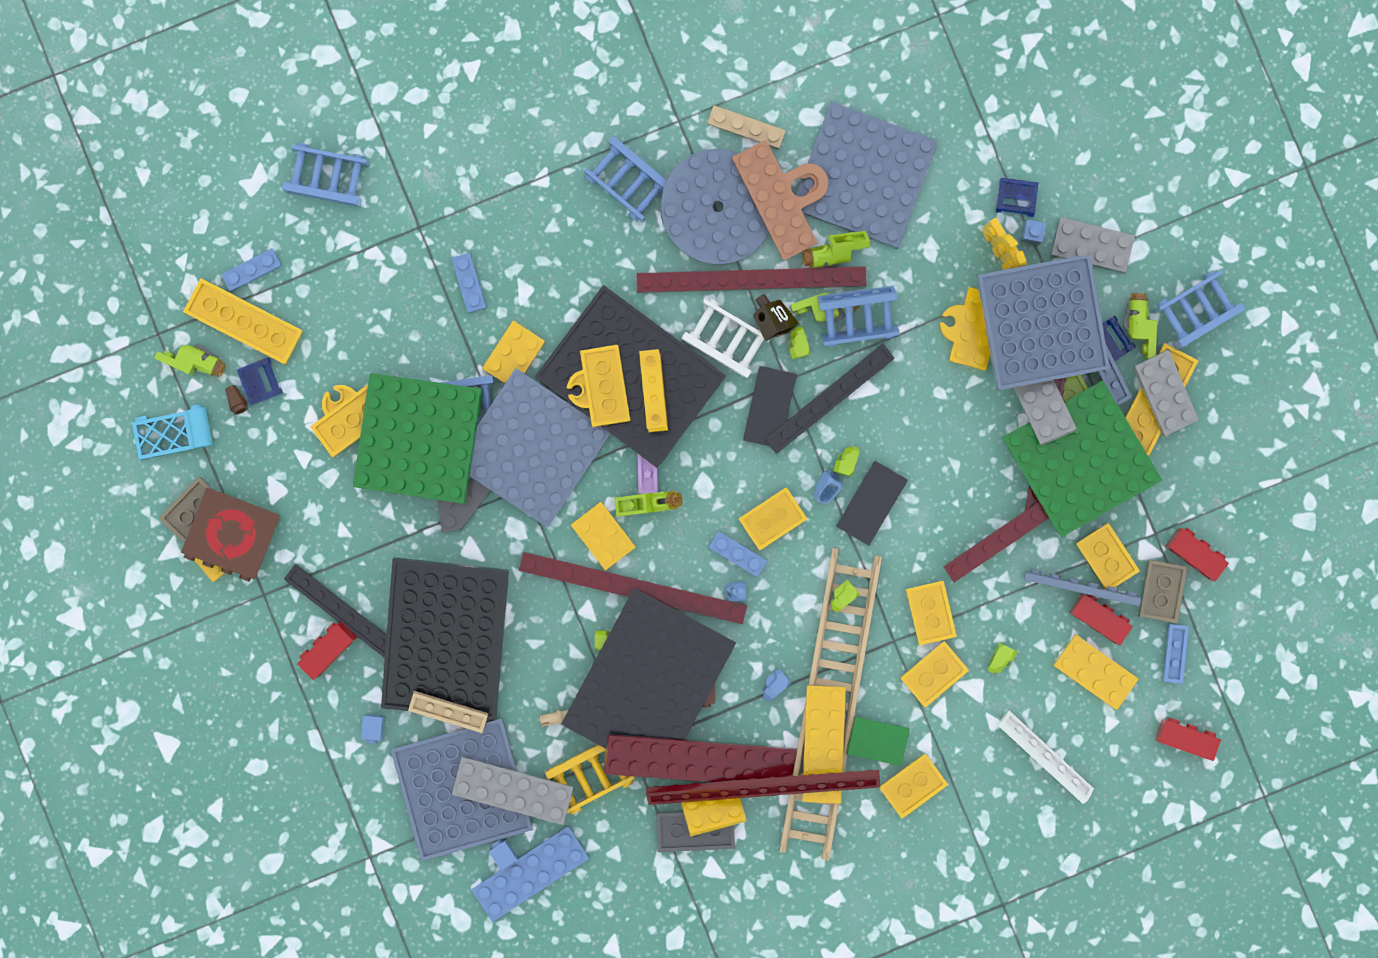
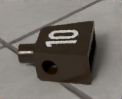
[753,294,799,341]

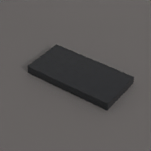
[743,366,797,447]
[836,461,908,546]

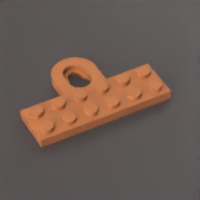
[731,140,828,261]

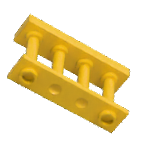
[639,349,668,432]
[545,744,635,815]

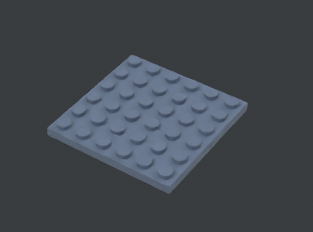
[796,101,938,249]
[976,254,1110,390]
[470,368,611,528]
[391,718,533,861]

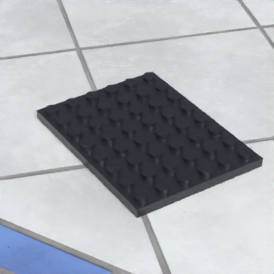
[535,285,726,468]
[381,557,510,720]
[561,587,736,779]

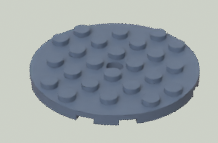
[660,149,769,265]

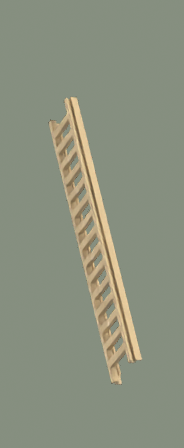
[779,548,882,861]

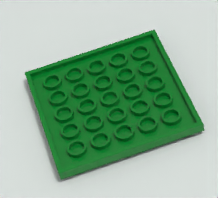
[353,373,483,504]
[1002,380,1162,538]

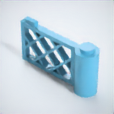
[132,404,213,460]

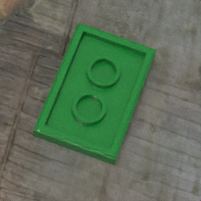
[846,716,910,766]

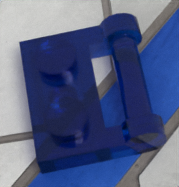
[995,178,1039,217]
[1102,315,1136,361]
[237,357,283,406]

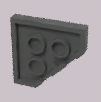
[438,477,491,532]

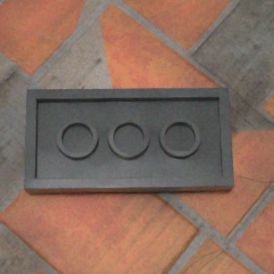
[656,811,735,852]

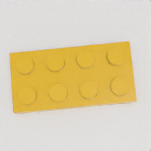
[1053,634,1139,710]

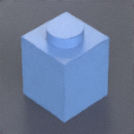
[1020,220,1046,245]
[361,714,385,744]
[489,839,519,871]

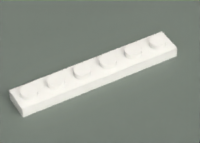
[998,711,1094,804]

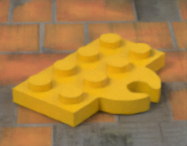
[982,217,1027,270]
[939,287,990,371]
[567,345,631,427]
[310,384,368,458]

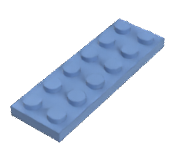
[472,825,590,922]

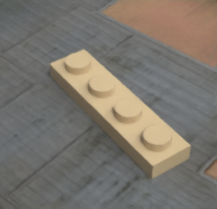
[707,105,786,150]
[408,691,489,733]

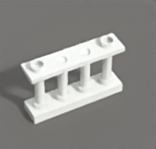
[682,299,771,379]

